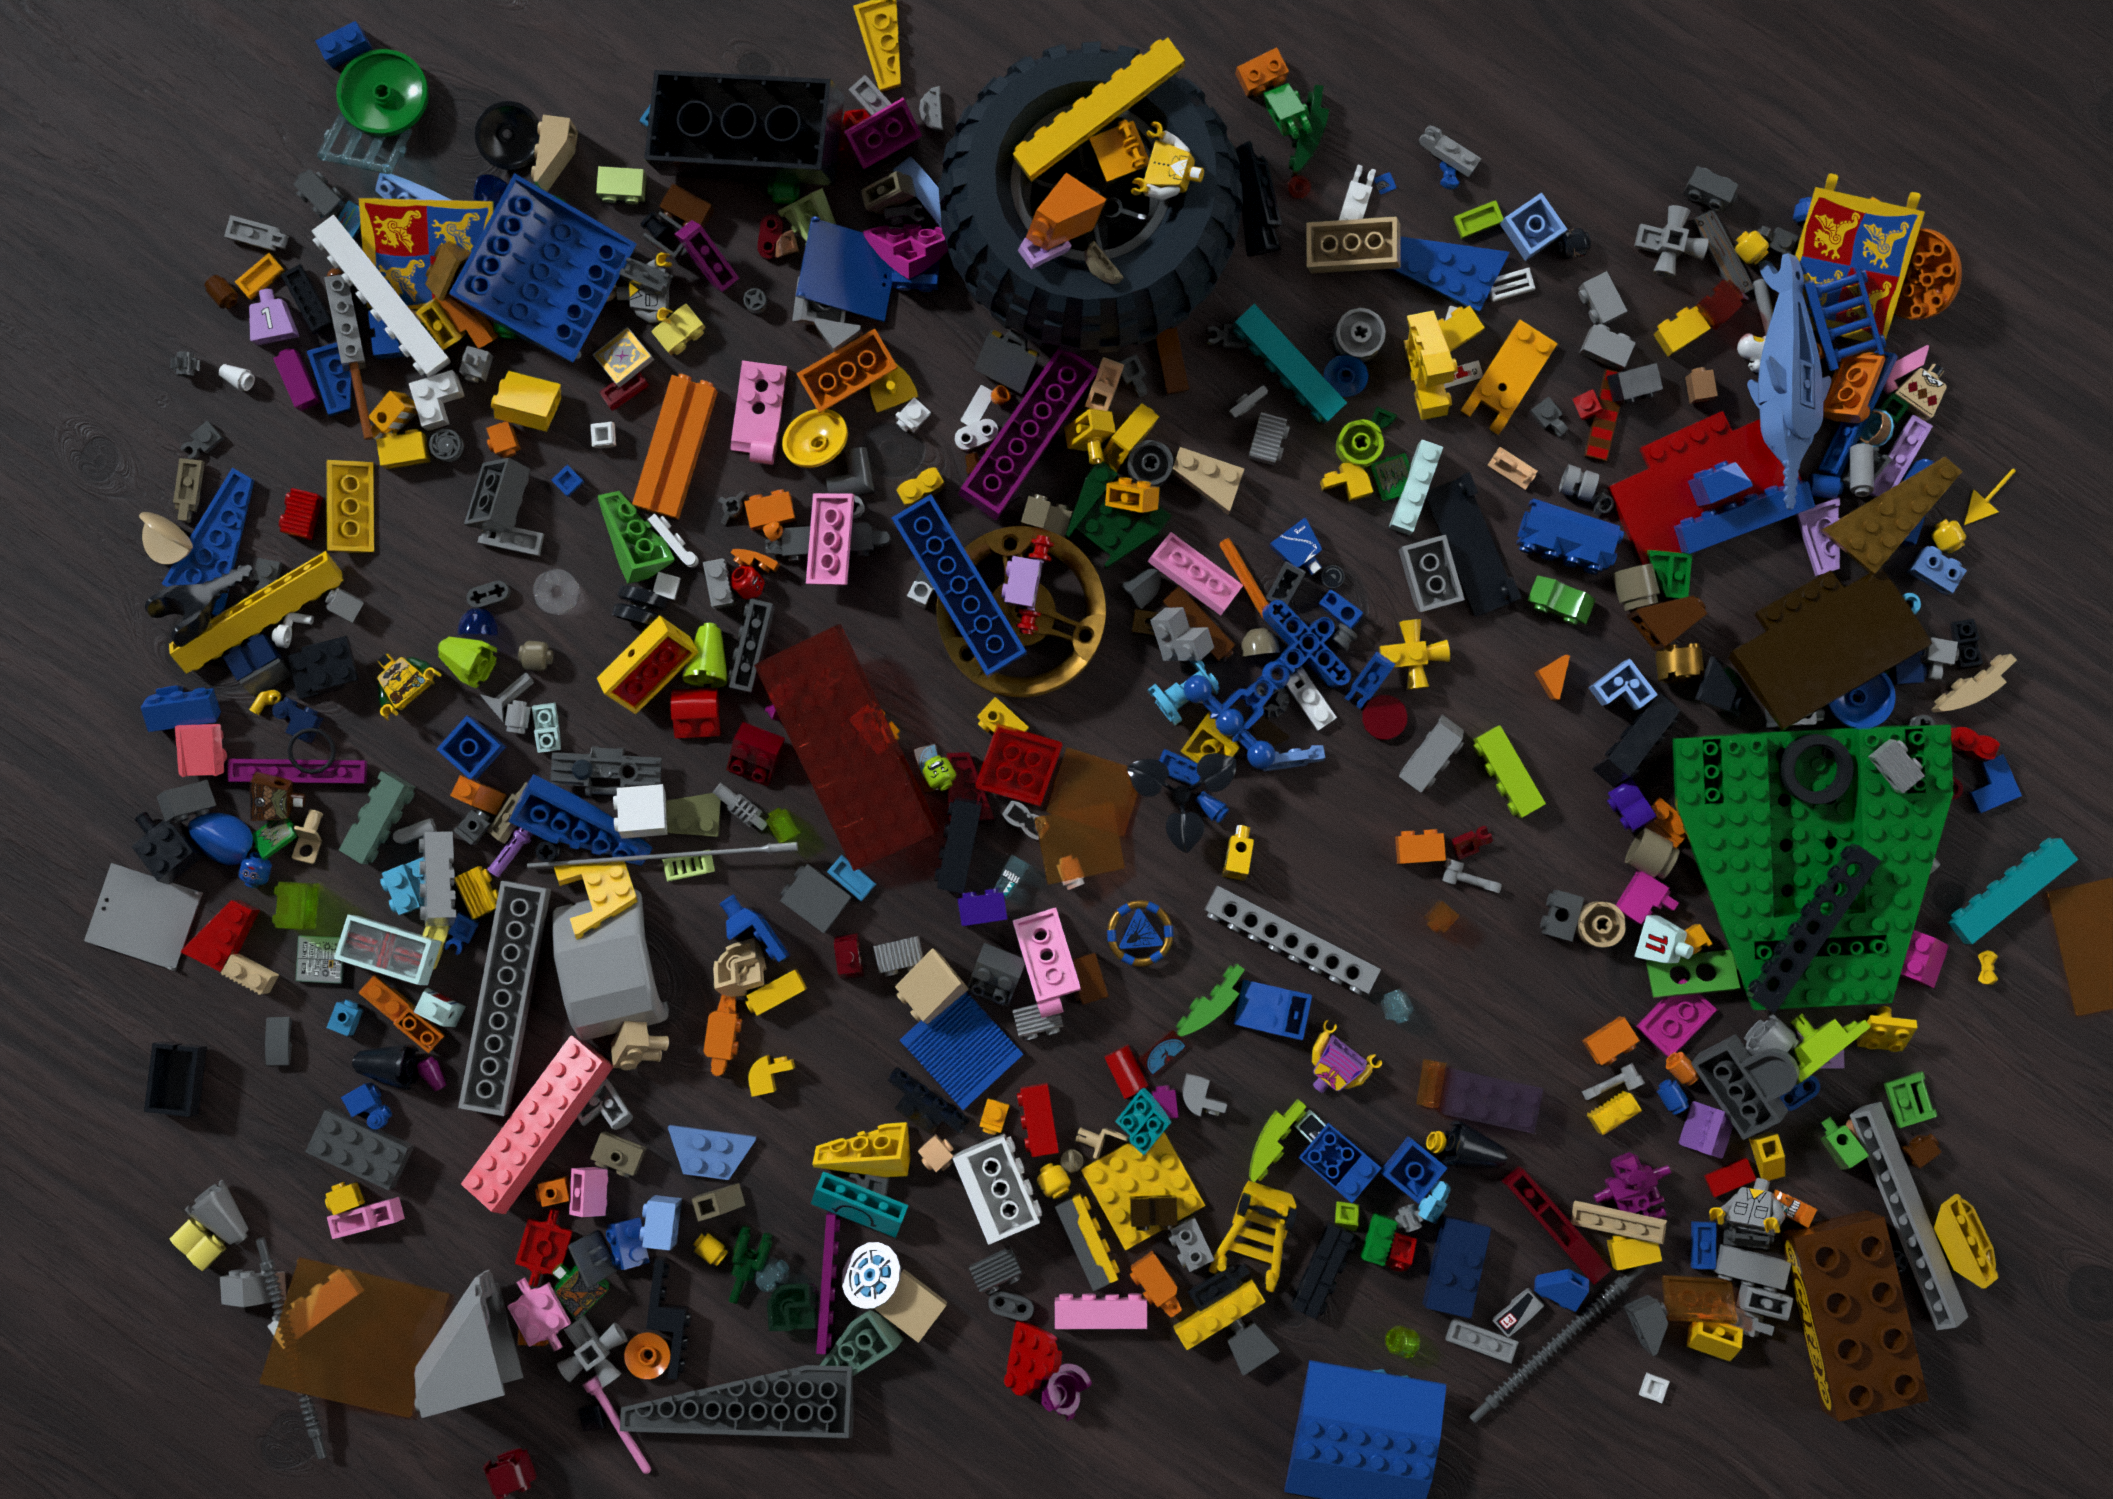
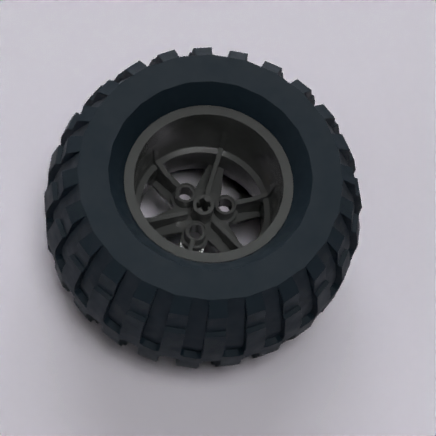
[938,41,1243,354]

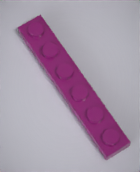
[228,759,367,784]
[816,1212,840,1354]

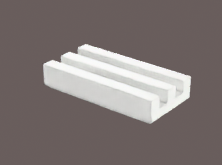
[1489,268,1535,302]

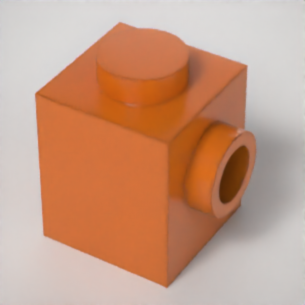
[486,421,521,458]
[535,1176,571,1207]

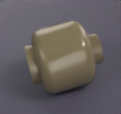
[518,641,553,671]

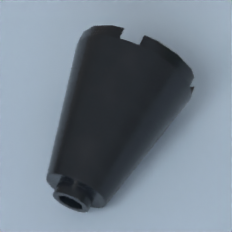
[352,1044,421,1090]
[1440,1120,1508,1169]

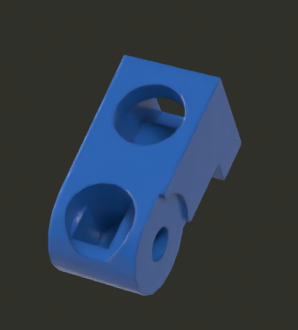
[1318,590,1363,630]

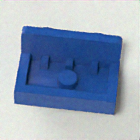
[606,1217,650,1270]

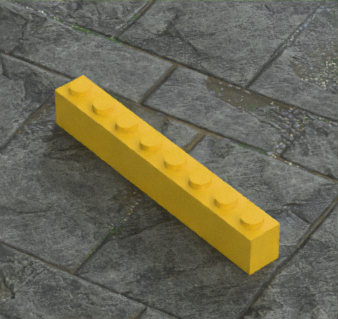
[1013,37,1185,182]
[169,551,343,674]

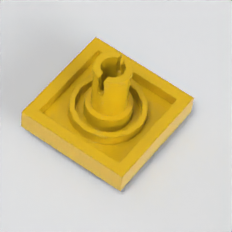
[1857,1006,1917,1052]

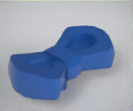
[1439,161,1459,190]

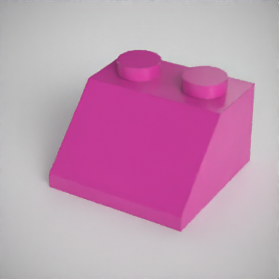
[1900,930,1949,988]

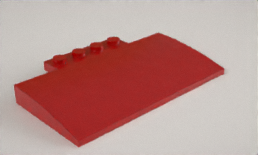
[1606,411,1802,565]

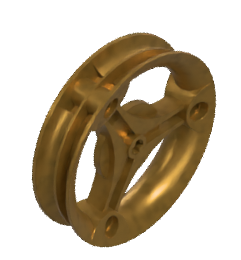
[937,526,1106,697]

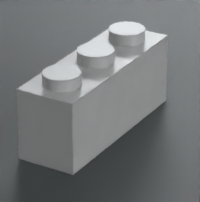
[1712,1243,1791,1292]

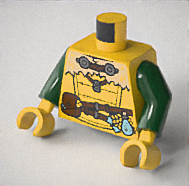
[377,653,441,721]

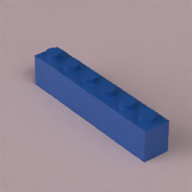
[1674,478,1815,554]

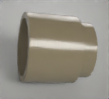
[1612,564,1660,612]
[1625,827,1680,879]

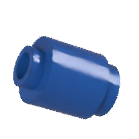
[1657,1079,1689,1115]

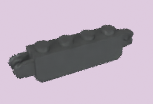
[765,523,892,562]

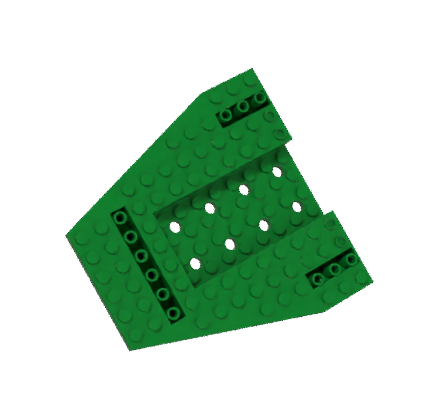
[1673,724,1953,1010]

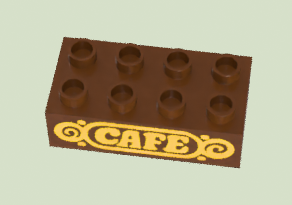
[1779,1210,1929,1422]

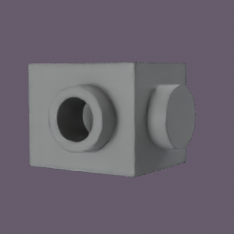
[325,587,364,623]

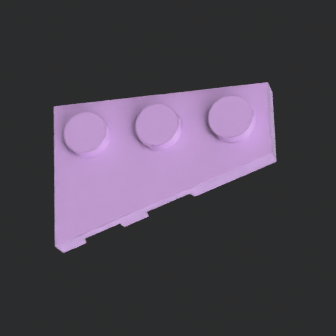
[1795,498,1840,576]

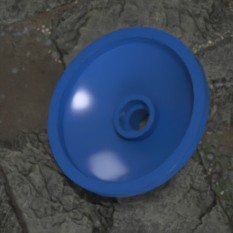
[1828,672,1895,728]

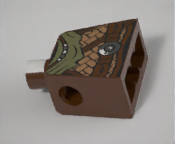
[250,772,306,821]

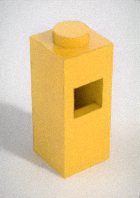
[745,969,807,1016]

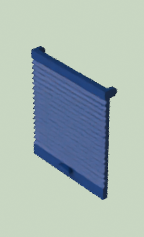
[796,216,894,322]
[900,992,1024,1110]

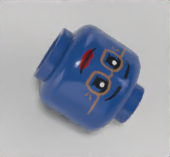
[238,852,272,888]

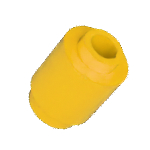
[693,1233,728,1266]

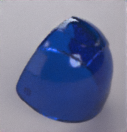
[473,174,508,210]
[457,609,498,636]

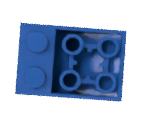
[1234,979,1312,1040]
[1299,1123,1382,1203]

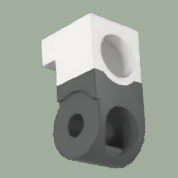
[907,569,934,609]

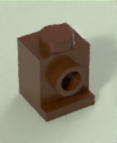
[1900,1133,1942,1168]

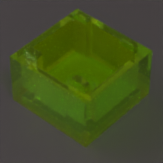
[272,882,319,930]

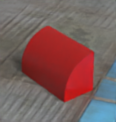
[1104,1044,1148,1099]

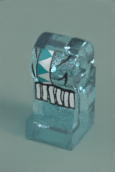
[994,855,1030,900]

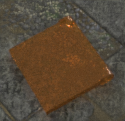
[1035,801,1125,885]

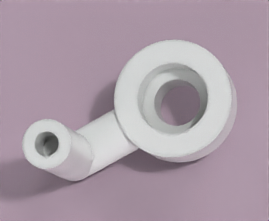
[272,612,314,648]

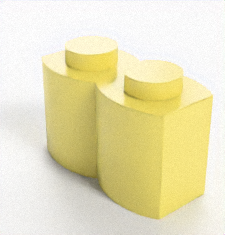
[651,304,706,355]
[170,1218,227,1271]

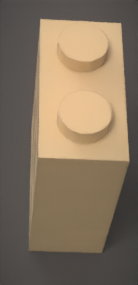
[875,1269,947,1343]

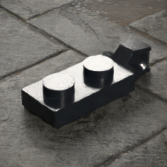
[1188,1263,1250,1311]

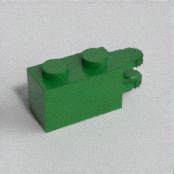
[1264,83,1312,139]

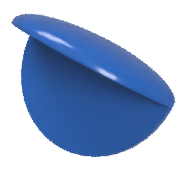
[188,813,253,865]

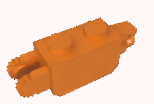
[704,995,742,1077]

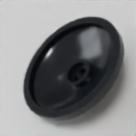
[474,101,540,170]

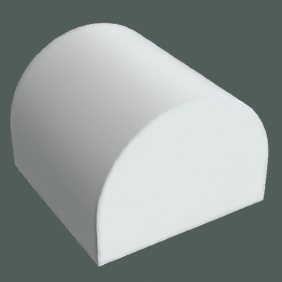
[591,422,616,448]

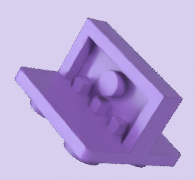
[1679,1101,1733,1158]

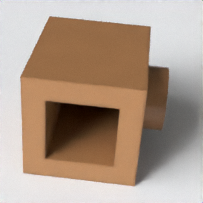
[1685,367,1718,404]

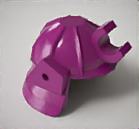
[1041,1364,1092,1421]

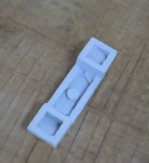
[893,156,942,228]

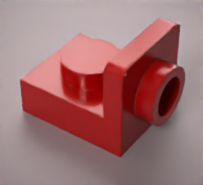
[1385,1232,1417,1272]

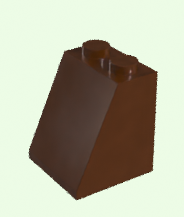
[1626,595,1708,651]

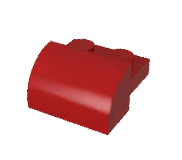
[671,687,721,738]

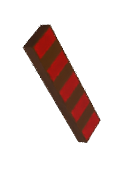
[1583,369,1622,462]

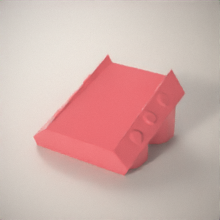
[175,724,227,777]

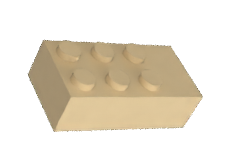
[1306,217,1401,273]

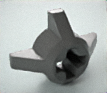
[718,491,746,526]

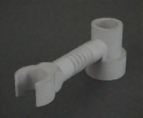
[1442,858,1502,893]
[1582,1063,1645,1100]

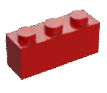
[1017,1083,1059,1157]

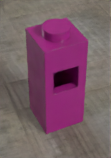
[273,349,321,411]

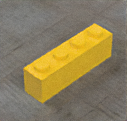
[1174,1278,1265,1350]

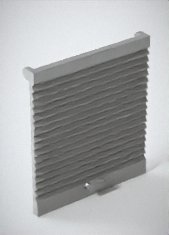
[84,863,203,971]

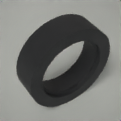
[1779,734,1853,804]

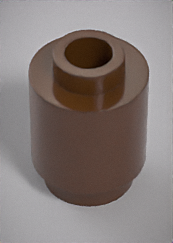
[204,275,238,309]

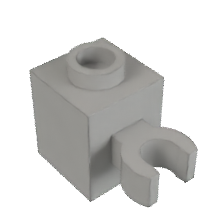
[459,346,493,383]
[1921,637,1959,680]

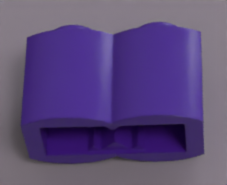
[1607,779,1657,833]

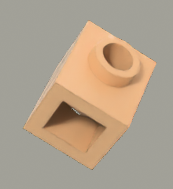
[918,1134,954,1172]

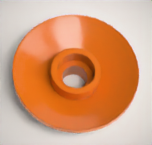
[624,1332,671,1379]

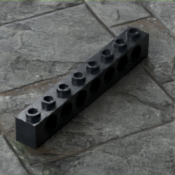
[1746,843,1881,1014]

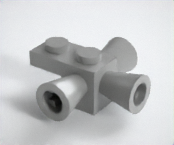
[1634,205,1708,278]
[557,1315,628,1388]

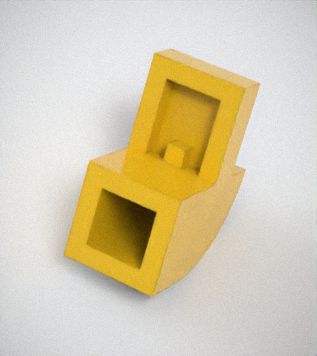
[1320,463,1373,502]
[748,1055,795,1097]

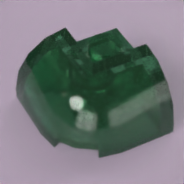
[767,1283,820,1331]

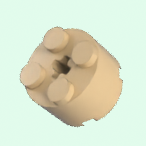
[1576,901,1626,947]

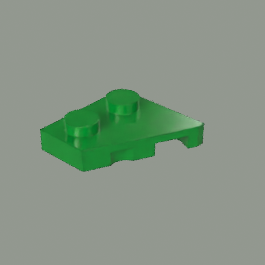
[1647,550,1692,599]

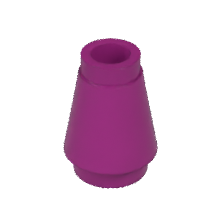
[416,1056,446,1092]

